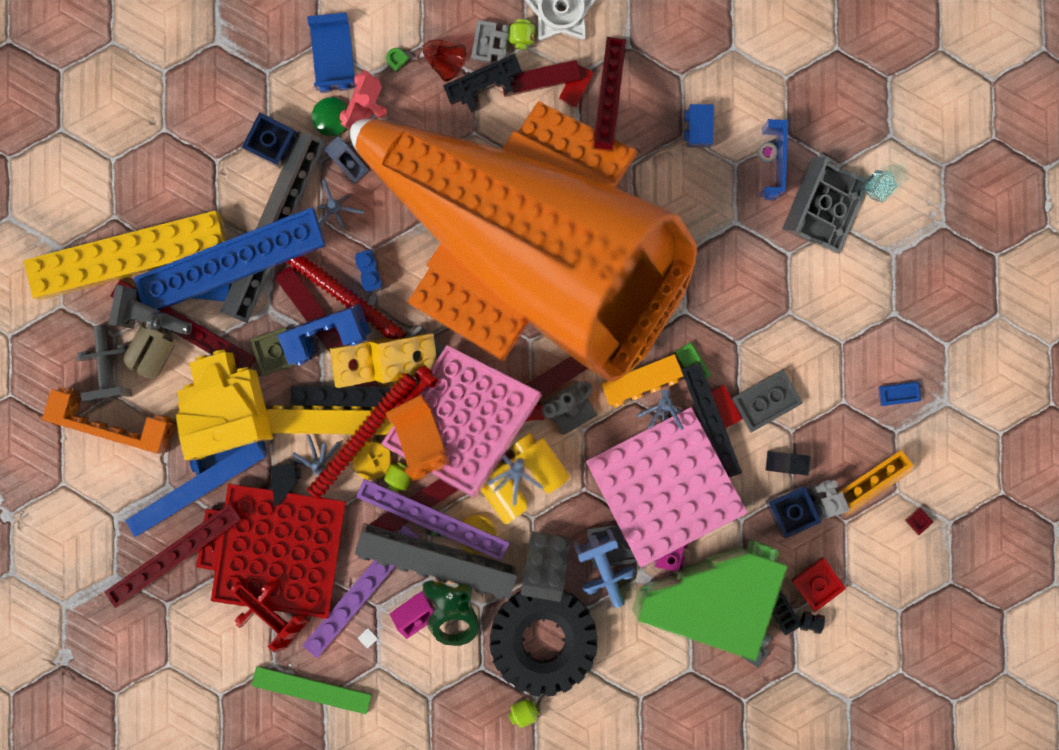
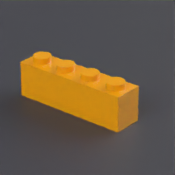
[600,354,683,408]
[838,450,914,516]

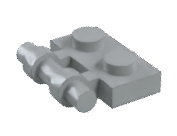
[471,20,510,63]
[807,480,850,520]

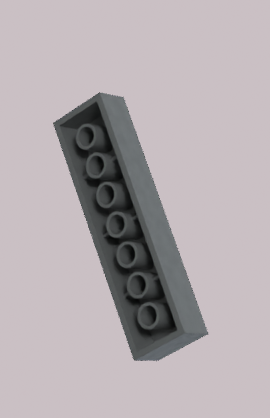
[355,523,517,599]

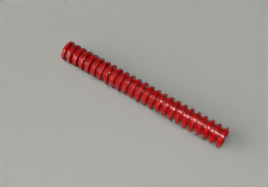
[286,255,407,340]
[307,372,417,500]

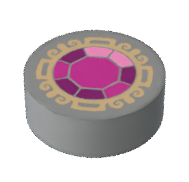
[757,142,778,163]

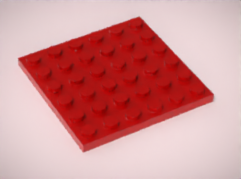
[211,483,346,619]

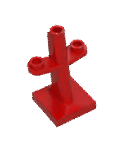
[231,581,310,652]

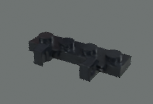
[443,53,523,112]

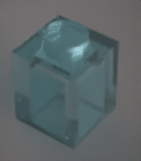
[861,170,898,203]

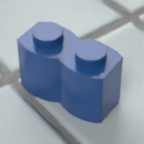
[355,250,383,293]

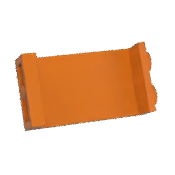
[386,395,450,480]

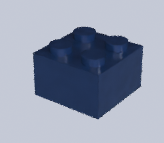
[242,112,297,169]
[765,485,821,538]

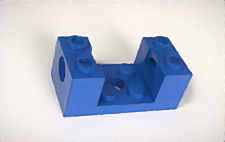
[277,303,371,366]

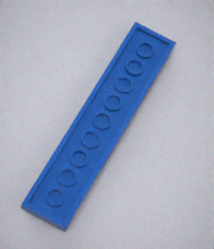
[134,207,326,311]

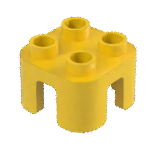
[481,433,571,524]

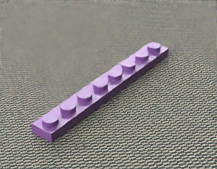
[356,479,510,561]
[302,525,419,658]

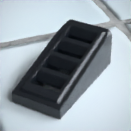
[772,589,802,635]

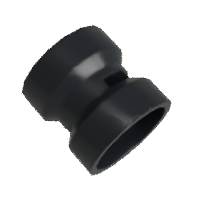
[800,611,825,635]

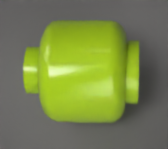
[509,19,535,50]
[384,462,412,493]
[508,699,539,728]

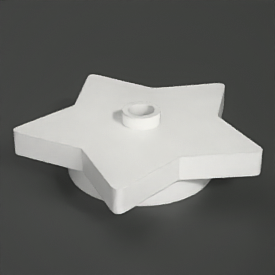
[524,0,596,42]

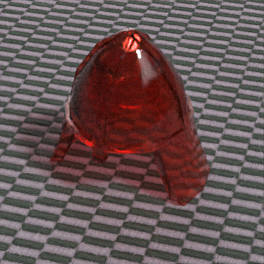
[422,39,466,82]

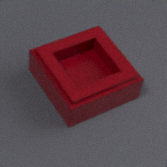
[904,507,933,535]

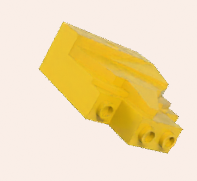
[176,350,273,460]

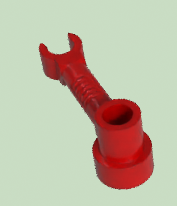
[394,365,439,408]

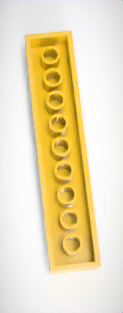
[23,211,227,300]

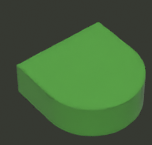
[386,48,410,72]

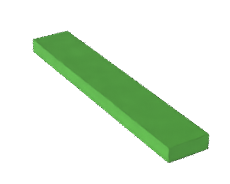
[251,666,372,715]

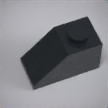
[765,451,811,476]
[271,463,302,506]

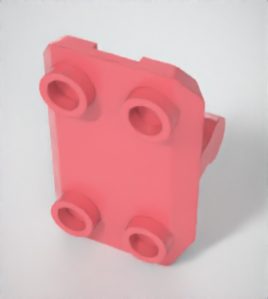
[340,70,387,130]

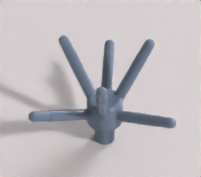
[317,179,365,229]
[637,390,684,430]
[289,434,340,477]
[488,454,544,506]

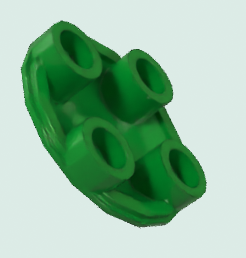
[312,97,348,136]

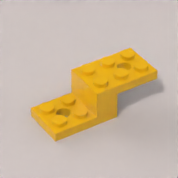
[330,333,437,388]

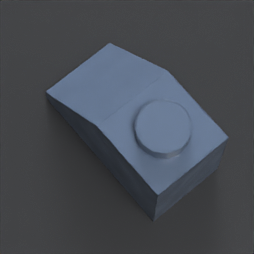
[324,136,369,183]

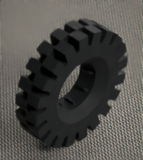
[490,589,598,697]

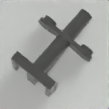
[109,285,192,335]
[76,325,133,403]
[541,381,597,435]

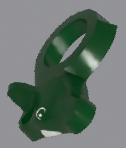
[422,580,478,646]

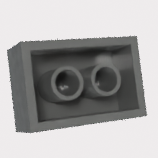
[521,531,571,602]

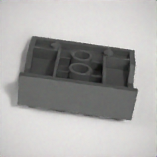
[782,157,869,254]

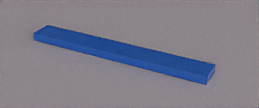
[125,442,267,537]

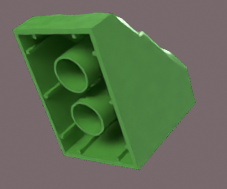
[632,539,787,661]

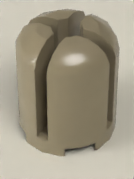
[124,322,179,378]

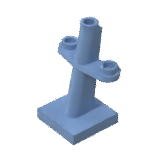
[573,528,635,608]

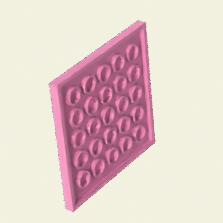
[381,345,542,498]
[586,407,747,568]

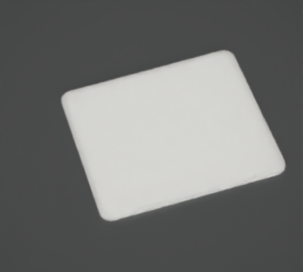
[358,628,378,648]

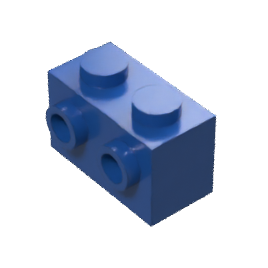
[684,104,714,147]

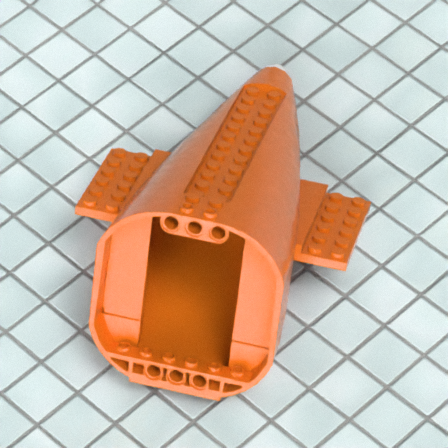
[350,101,697,382]

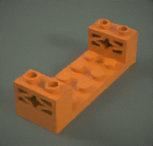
[42,387,176,454]

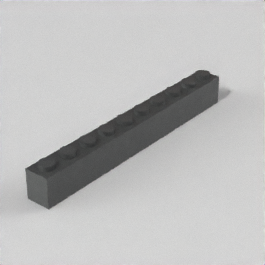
[220,131,326,323]

